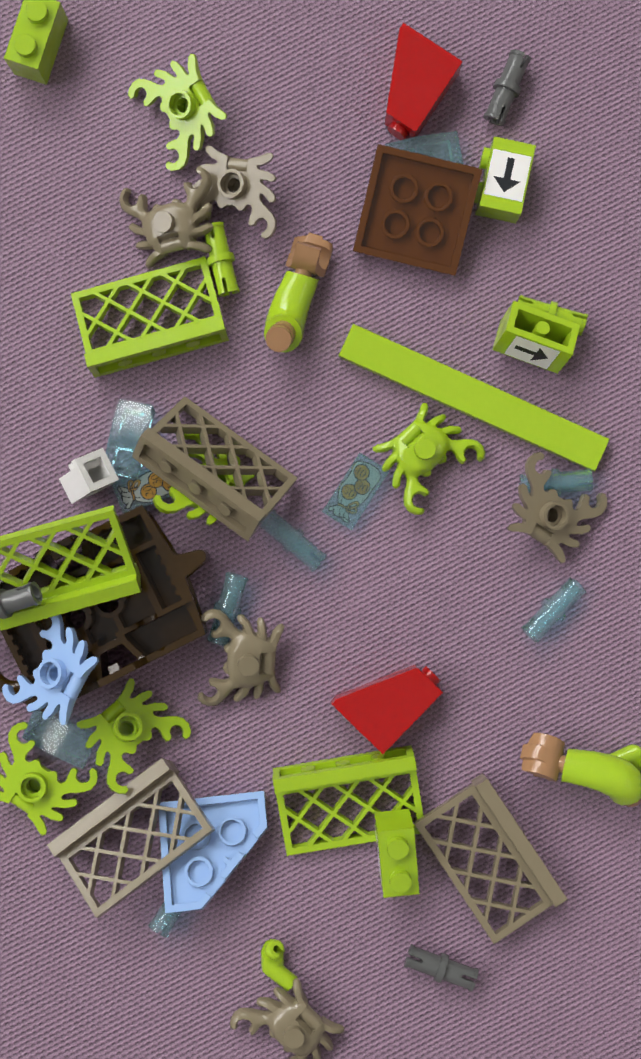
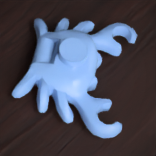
[2,614,99,725]

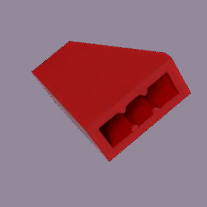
[384,23,463,143]
[331,665,443,754]

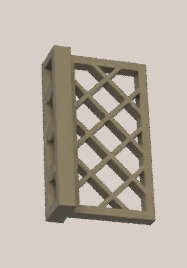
[132,396,297,541]
[47,758,215,918]
[414,773,568,944]

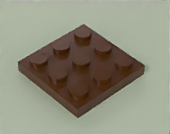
[353,144,483,276]

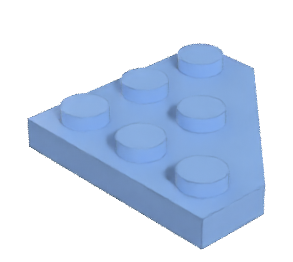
[158,791,268,914]

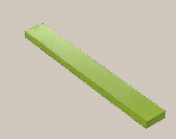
[338,324,610,472]

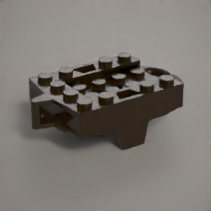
[0,505,210,713]

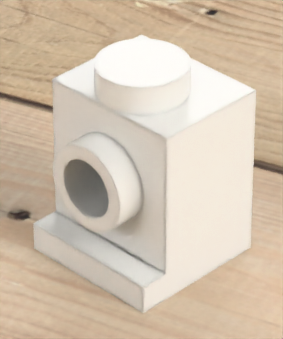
[59,448,119,504]

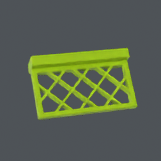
[71,256,229,378]
[0,505,141,631]
[272,745,423,856]

